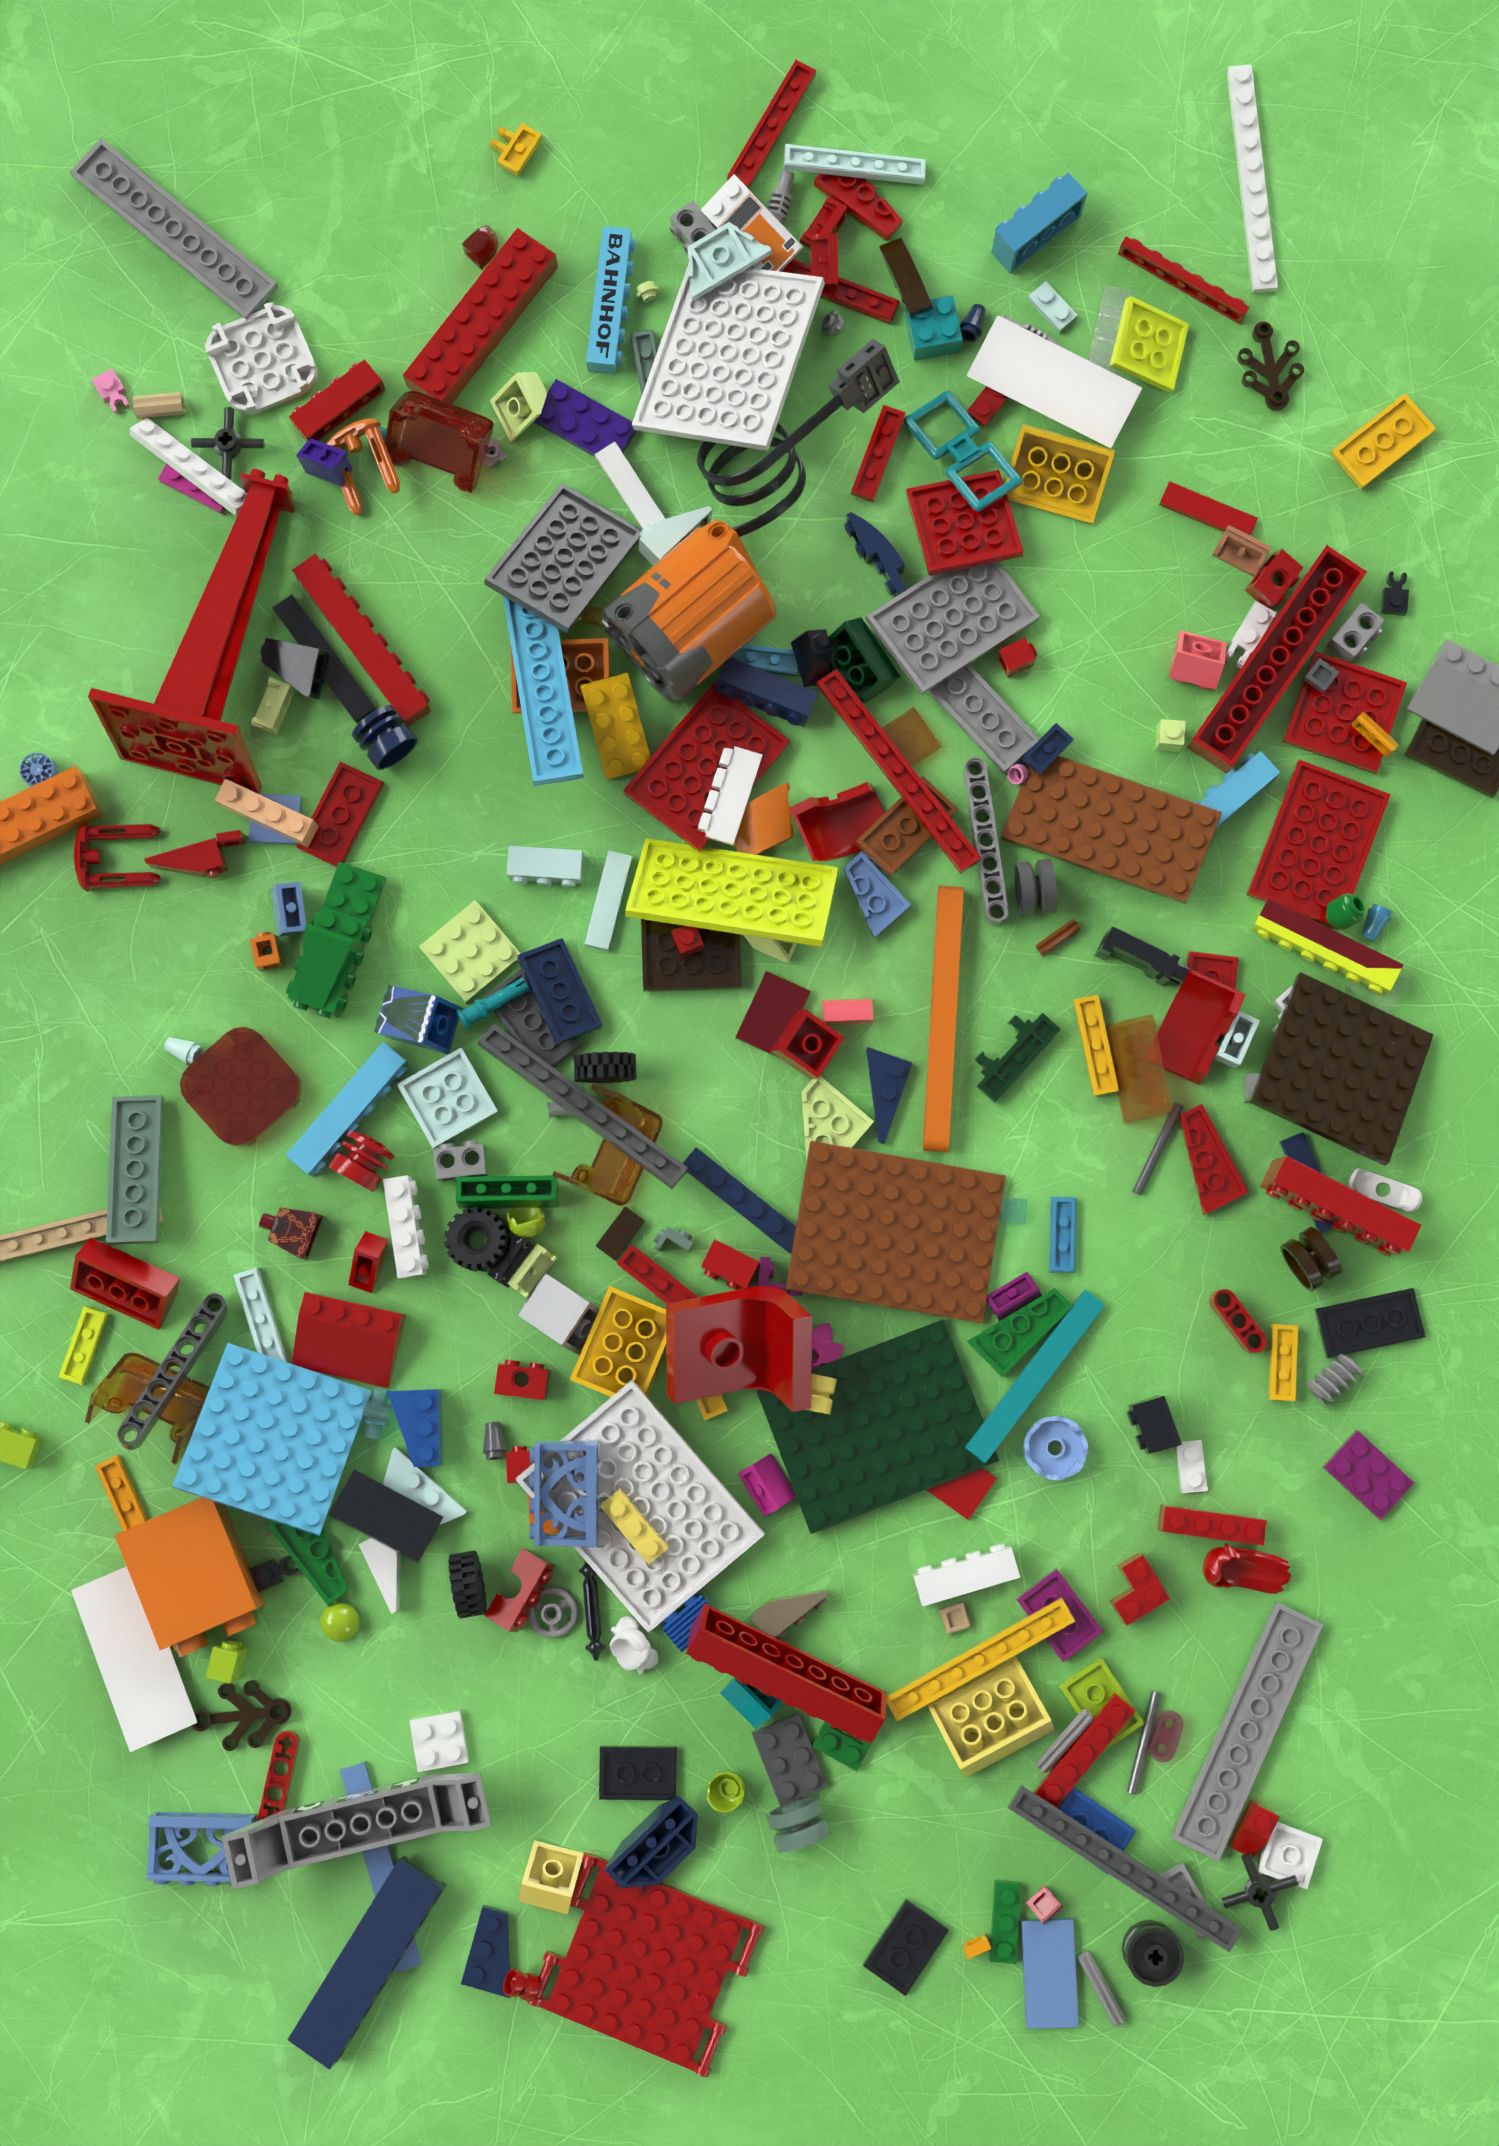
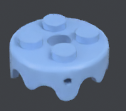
[1023,1416,1088,1480]

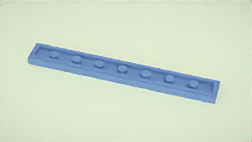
[340,1762,422,1973]

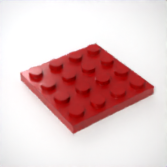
[906,470,1024,576]
[1283,651,1407,774]

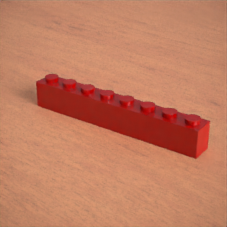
[292,553,431,727]

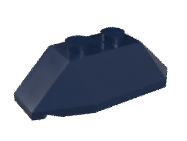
[605,1795,698,1889]

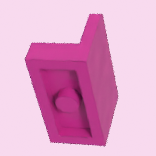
[738,1453,796,1517]

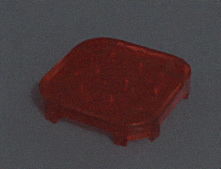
[180,1027,302,1147]

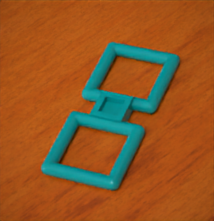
[904,391,1022,512]

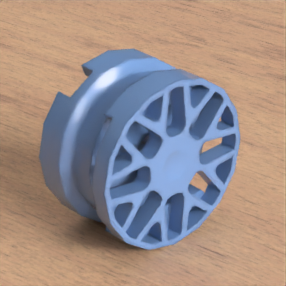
[20,753,59,787]

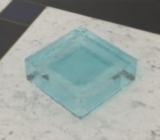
[1000,1198,1027,1225]

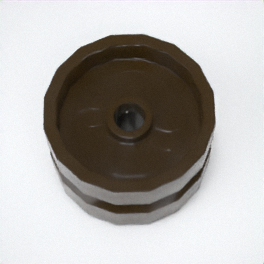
[1280,1227,1342,1292]

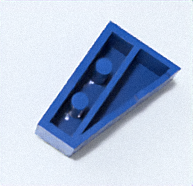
[387,1389,443,1467]

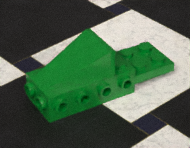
[286,862,386,1019]

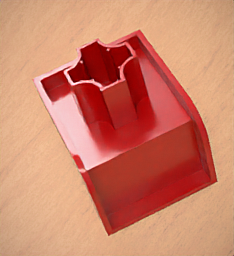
[666,1286,812,1412]

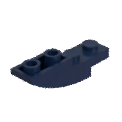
[844,512,907,597]

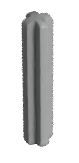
[1036,1709,1093,1772]
[1078,1951,1126,2026]

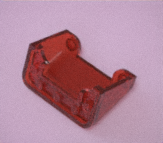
[385,391,494,493]

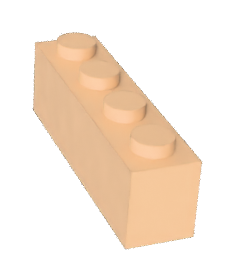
[214,779,319,848]

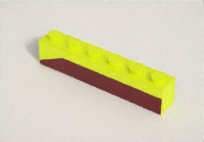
[1252,898,1404,995]

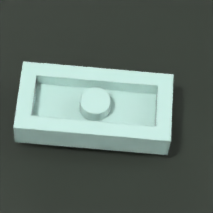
[1027,281,1078,334]

